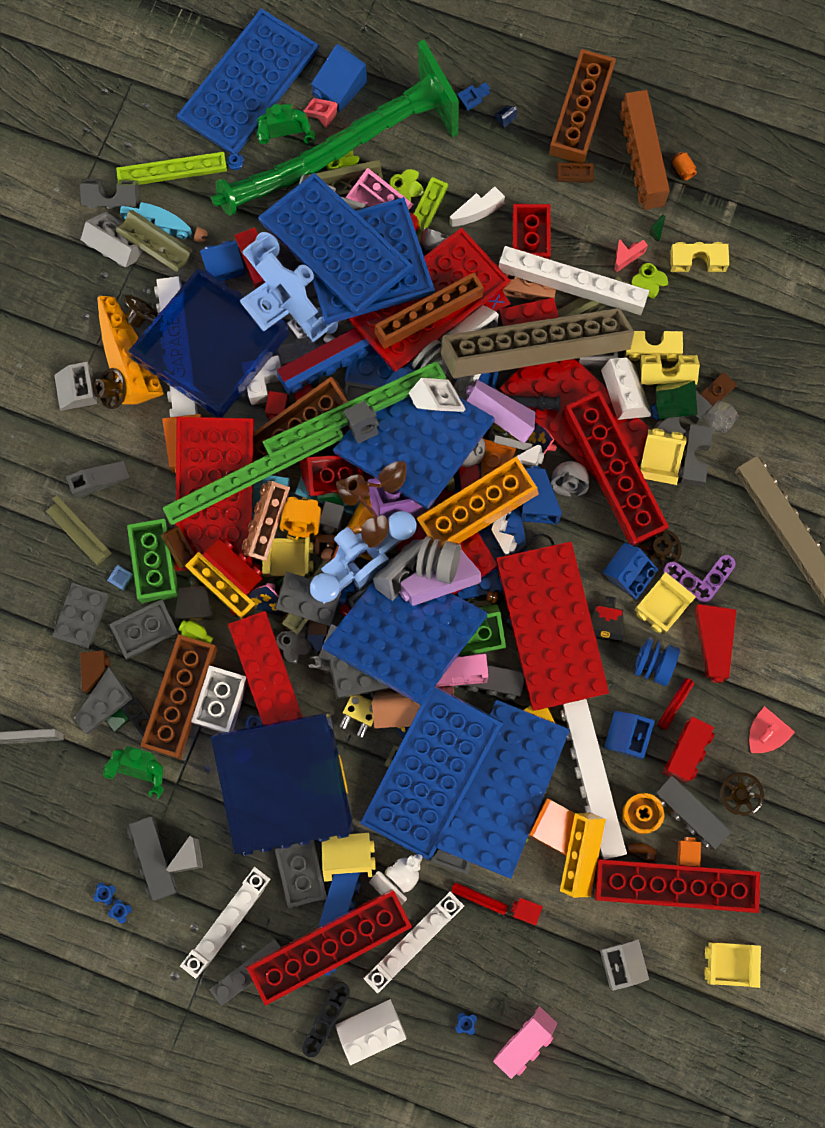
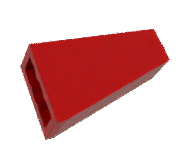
[694,604,736,683]

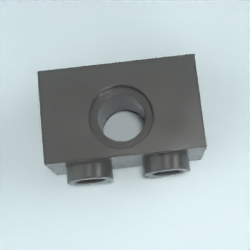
[344,401,379,444]
[319,501,346,535]

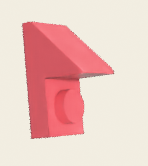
[303,98,337,128]
[614,239,648,273]

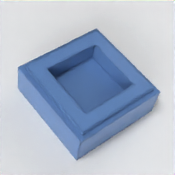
[107,564,134,591]

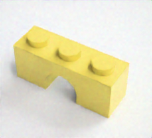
[670,242,729,272]
[624,331,683,361]
[639,355,700,386]

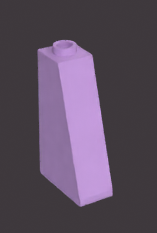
[465,379,535,443]
[400,550,481,606]

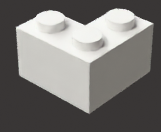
[242,356,281,405]

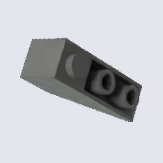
[66,461,130,499]

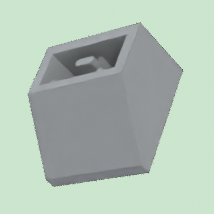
[54,362,97,411]
[599,939,649,991]

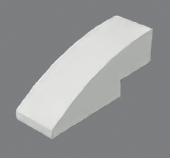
[450,187,505,227]

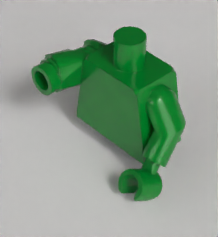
[256,103,316,144]
[102,746,164,799]

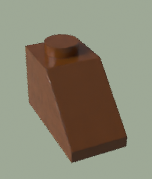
[80,651,111,694]

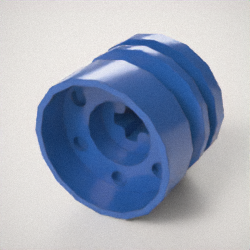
[634,637,680,687]

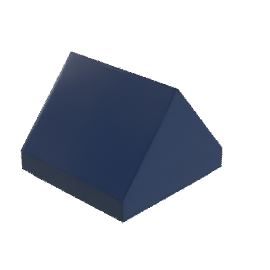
[494,105,518,128]
[307,635,326,654]

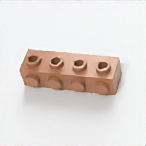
[496,264,556,302]
[242,481,290,561]

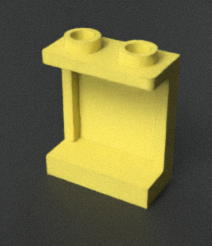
[640,428,687,485]
[262,537,314,578]
[634,572,696,634]
[321,833,376,882]
[704,942,761,988]

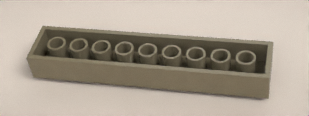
[441,308,634,378]

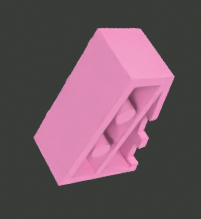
[345,168,413,210]
[436,654,488,687]
[493,1006,557,1079]

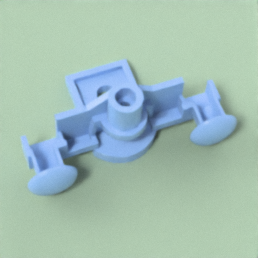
[240,232,338,342]
[310,511,416,605]

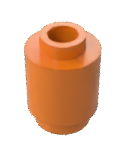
[672,152,697,181]

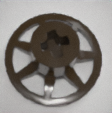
[124,295,160,328]
[93,368,126,409]
[640,529,682,570]
[720,772,764,816]

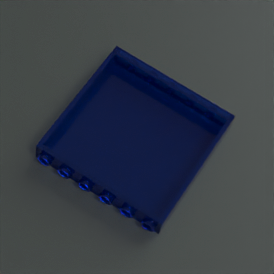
[128,268,289,418]
[211,712,354,856]

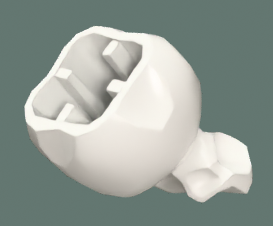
[384,854,423,893]

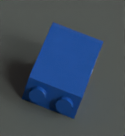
[311,44,367,113]
[521,466,561,525]

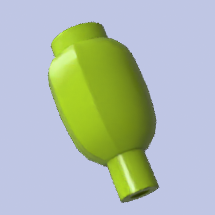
[178,620,213,644]

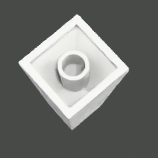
[409,378,466,412]

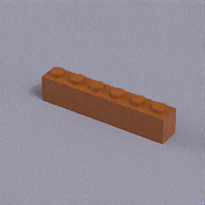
[375,273,484,349]

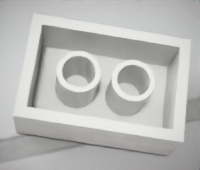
[191,666,248,735]

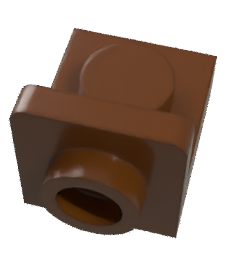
[313,535,339,557]

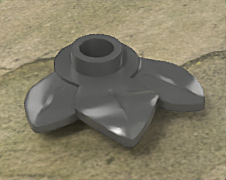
[276,626,313,664]

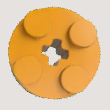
[280,497,321,538]
[622,793,664,834]

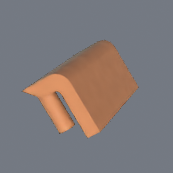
[372,686,454,728]

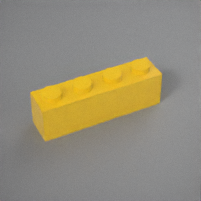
[185,552,257,619]
[560,813,606,898]

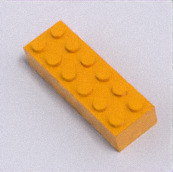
[417,456,539,549]

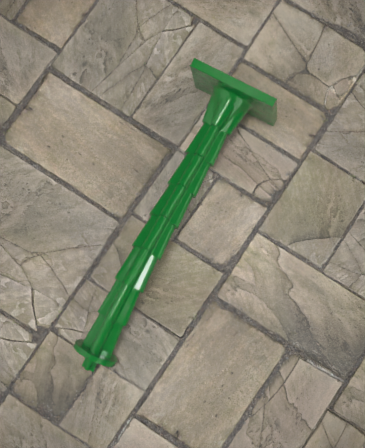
[211,40,459,216]

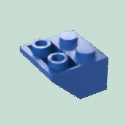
[200,241,246,284]
[602,542,658,600]
[603,711,655,760]

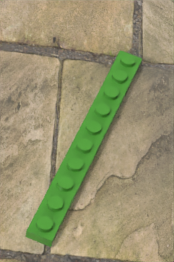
[263,361,446,461]
[162,429,344,525]

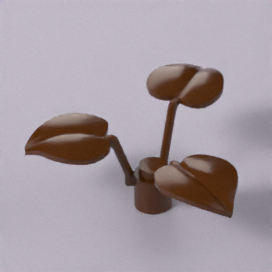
[336,461,406,548]

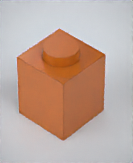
[677,837,701,867]

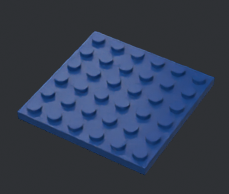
[313,197,435,325]
[333,366,495,509]
[322,581,487,705]

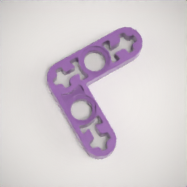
[663,555,735,603]

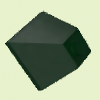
[656,380,698,419]

